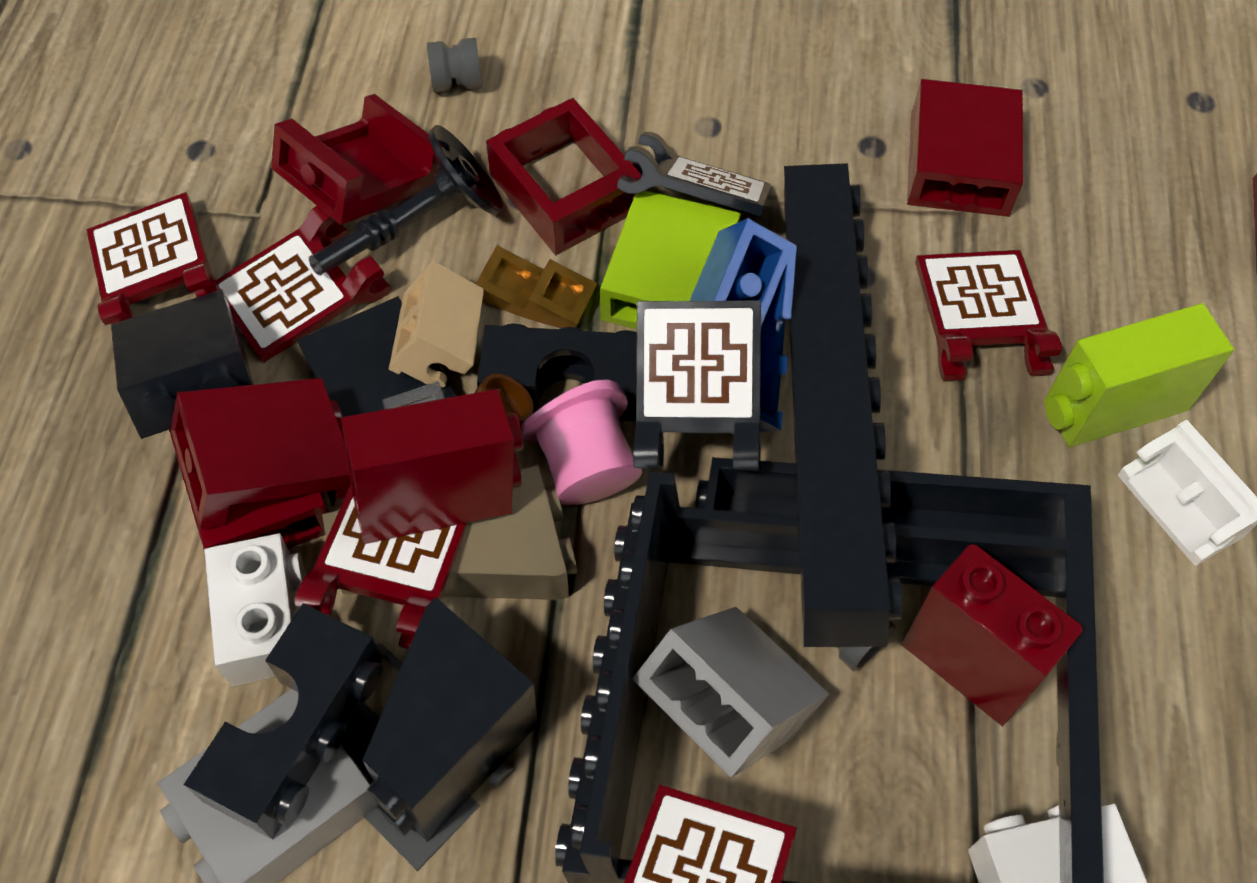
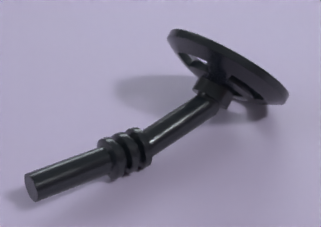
[308,125,503,276]

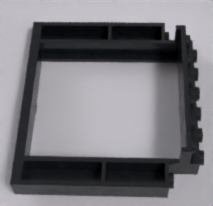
[555,457,1104,883]

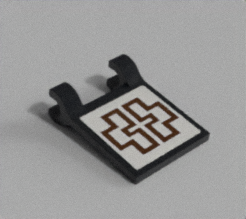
[617,132,771,216]
[633,301,761,470]

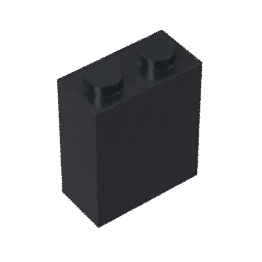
[111,289,254,439]

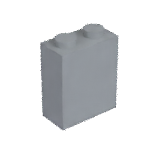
[632,606,829,778]
[157,689,378,883]

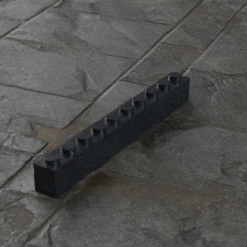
[784,163,902,647]

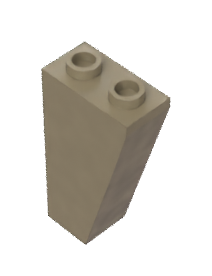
[322,465,577,600]

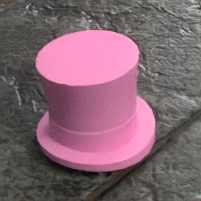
[520,379,642,506]

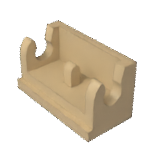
[389,260,484,387]

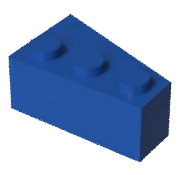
[690,218,797,432]

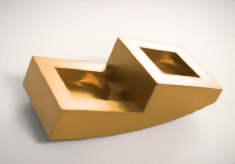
[475,245,598,328]

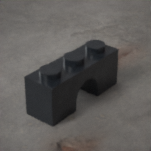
[477,324,637,422]
[183,603,383,840]

